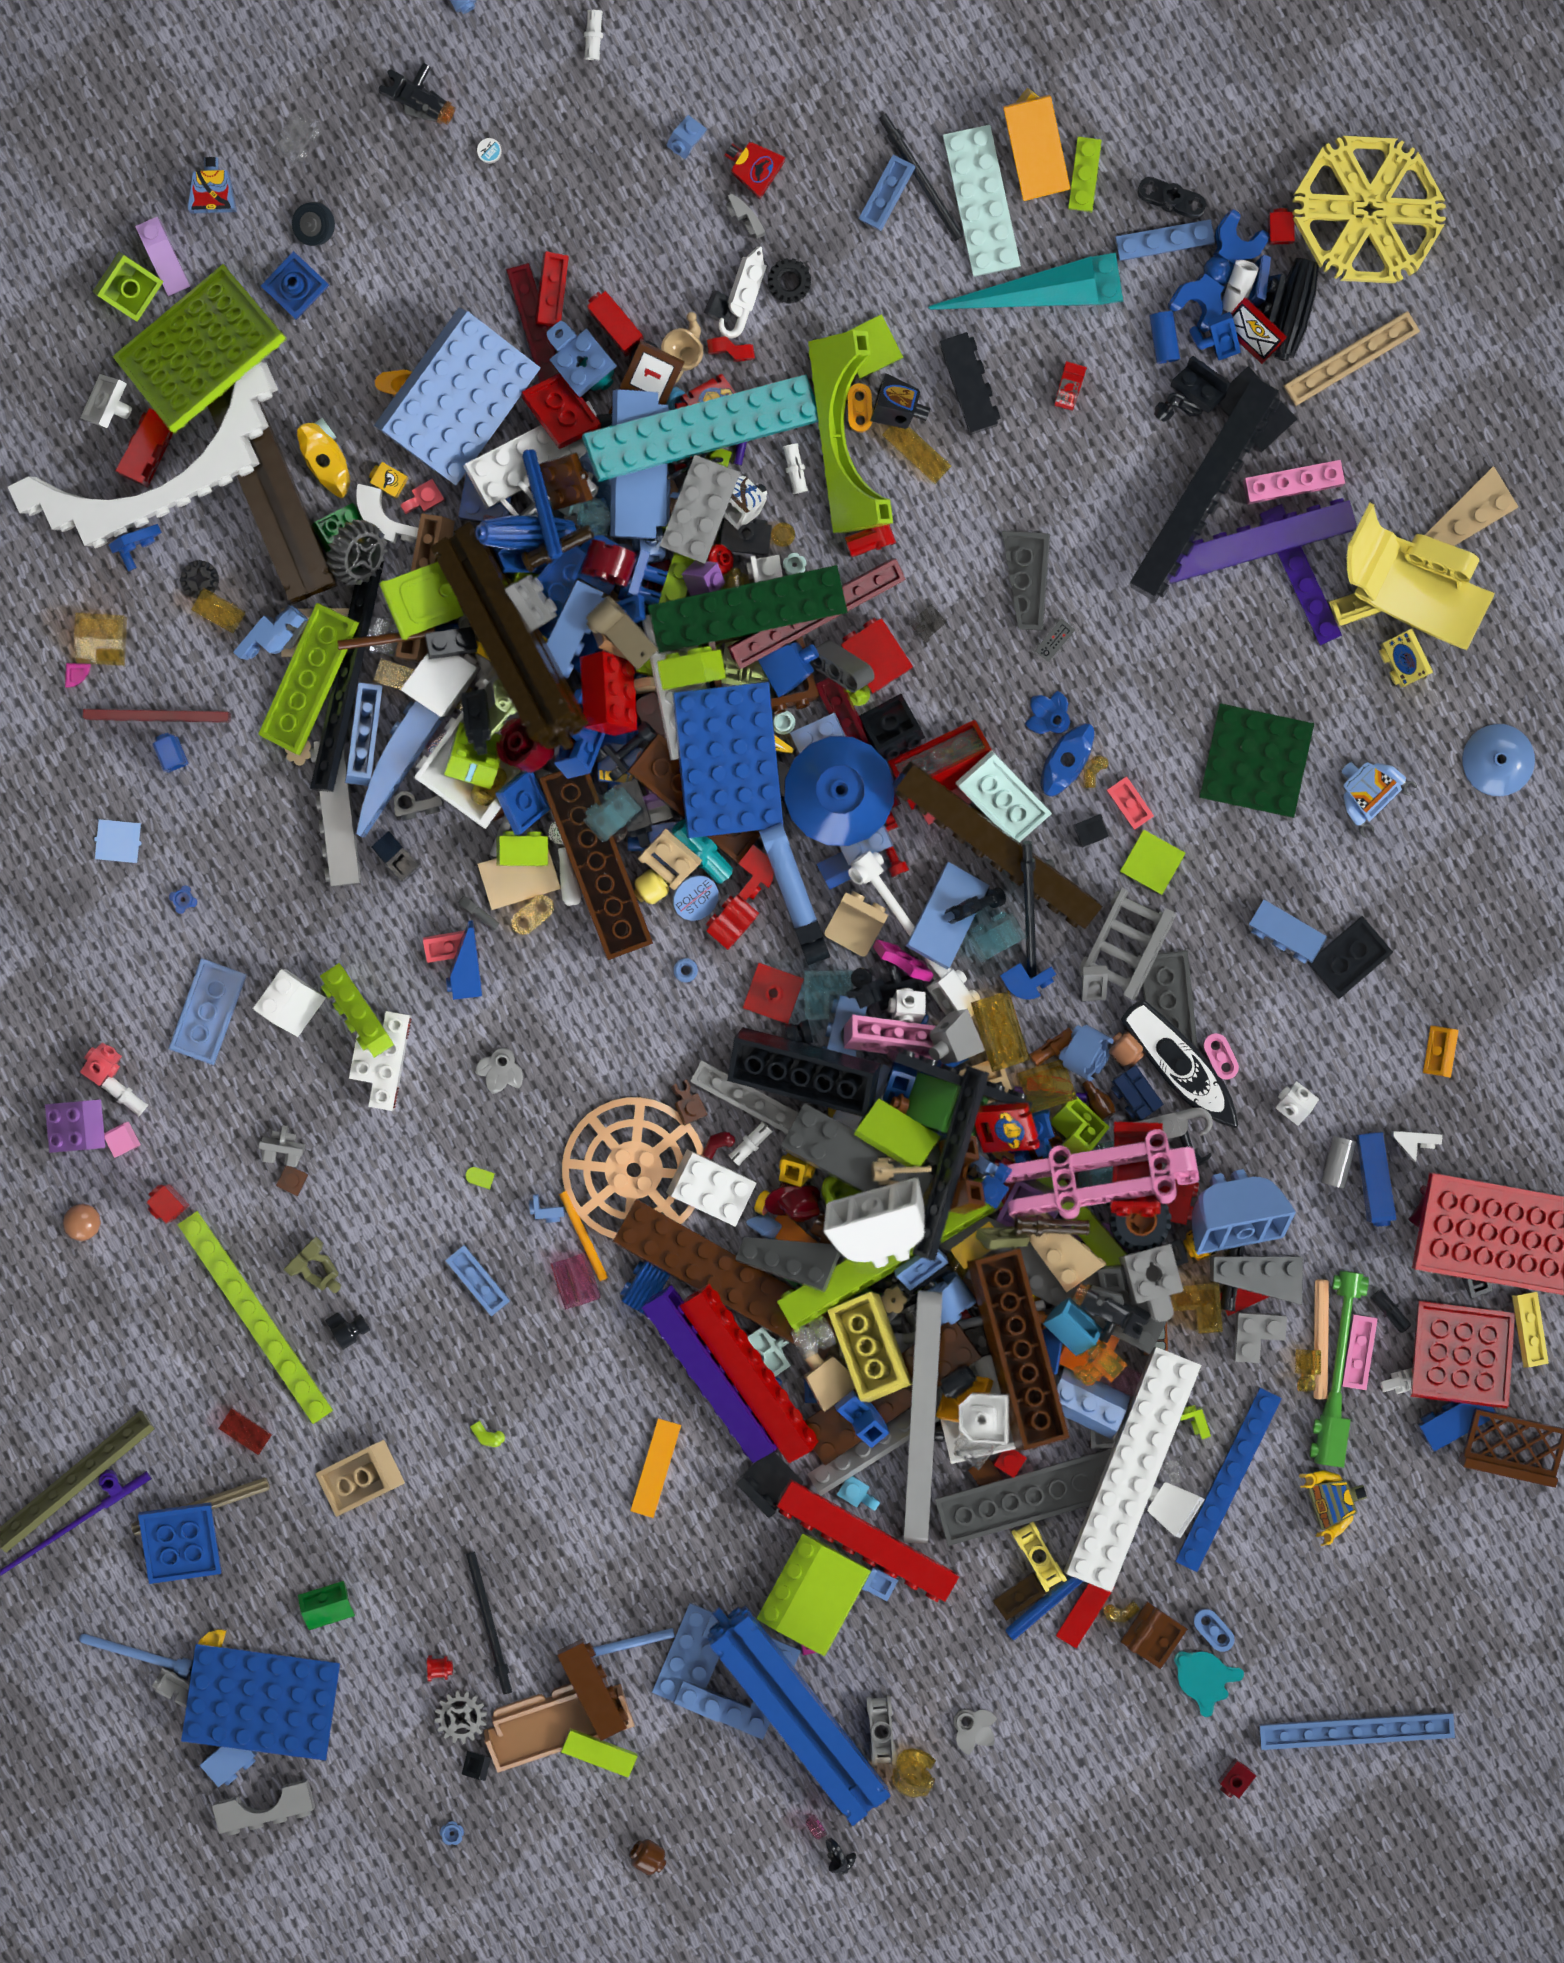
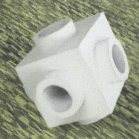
[888,988,925,1024]
[1276,1081,1319,1126]

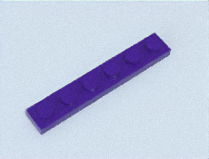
[1259,504,1342,646]

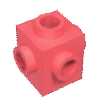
[80,1042,122,1086]

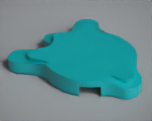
[1174,1651,1244,1717]

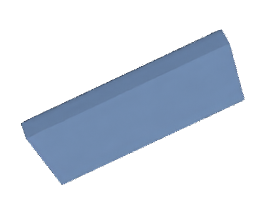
[906,862,989,969]
[168,958,247,1065]

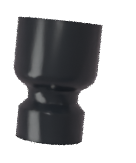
[325,1312,371,1350]

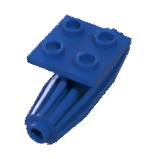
[475,515,576,572]

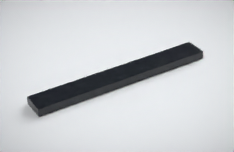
[913,1066,989,1261]

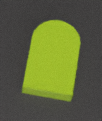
[466,1167,495,1189]

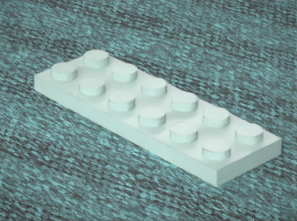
[943,125,1021,277]

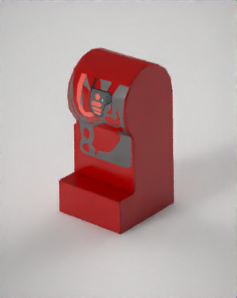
[1054,361,1087,411]

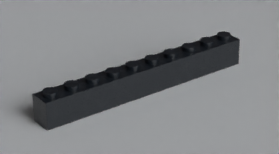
[1130,377,1281,602]

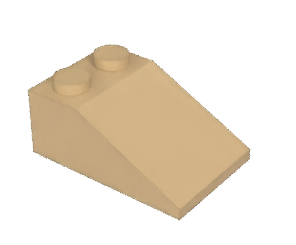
[315,1440,405,1517]

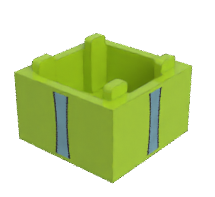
[444,722,501,789]

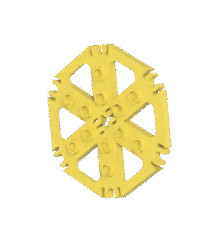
[1292,136,1446,283]

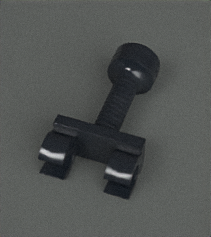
[596,721,657,781]
[945,887,1006,924]

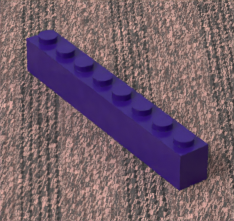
[1169,498,1357,584]
[642,1285,777,1463]

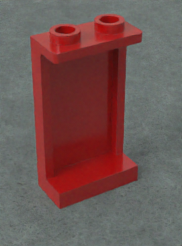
[1111,1122,1164,1217]

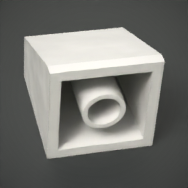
[401,653,481,717]
[253,969,326,1037]

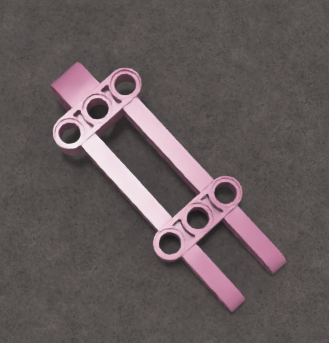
[1005,1129,1199,1220]

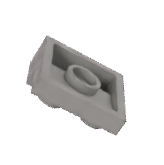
[505,575,558,631]

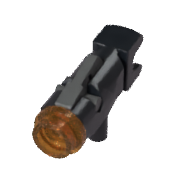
[378,63,456,125]
[1072,1283,1151,1343]

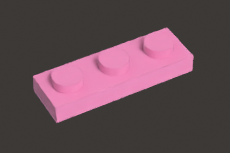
[1341,1314,1378,1390]

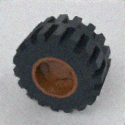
[1109,1203,1172,1251]

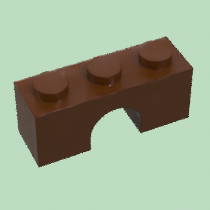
[939,1136,985,1214]

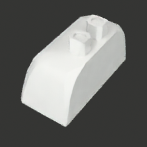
[824,1177,925,1268]

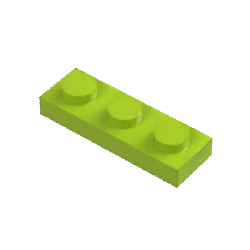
[1068,137,1102,212]

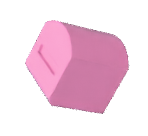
[104,1122,141,1158]

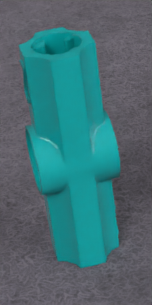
[671,819,733,884]

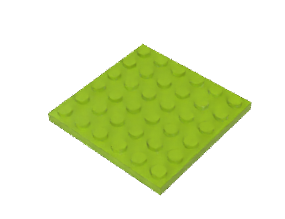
[112,264,286,433]

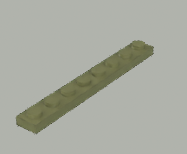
[0,1410,155,1553]

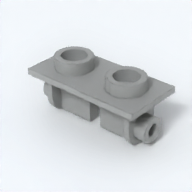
[152,1668,190,1708]

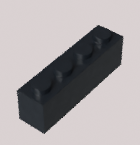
[939,332,1001,435]

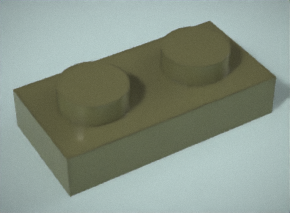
[975,1226,1030,1250]

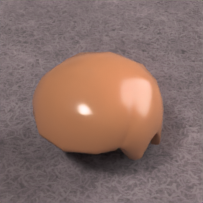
[63,1204,101,1241]

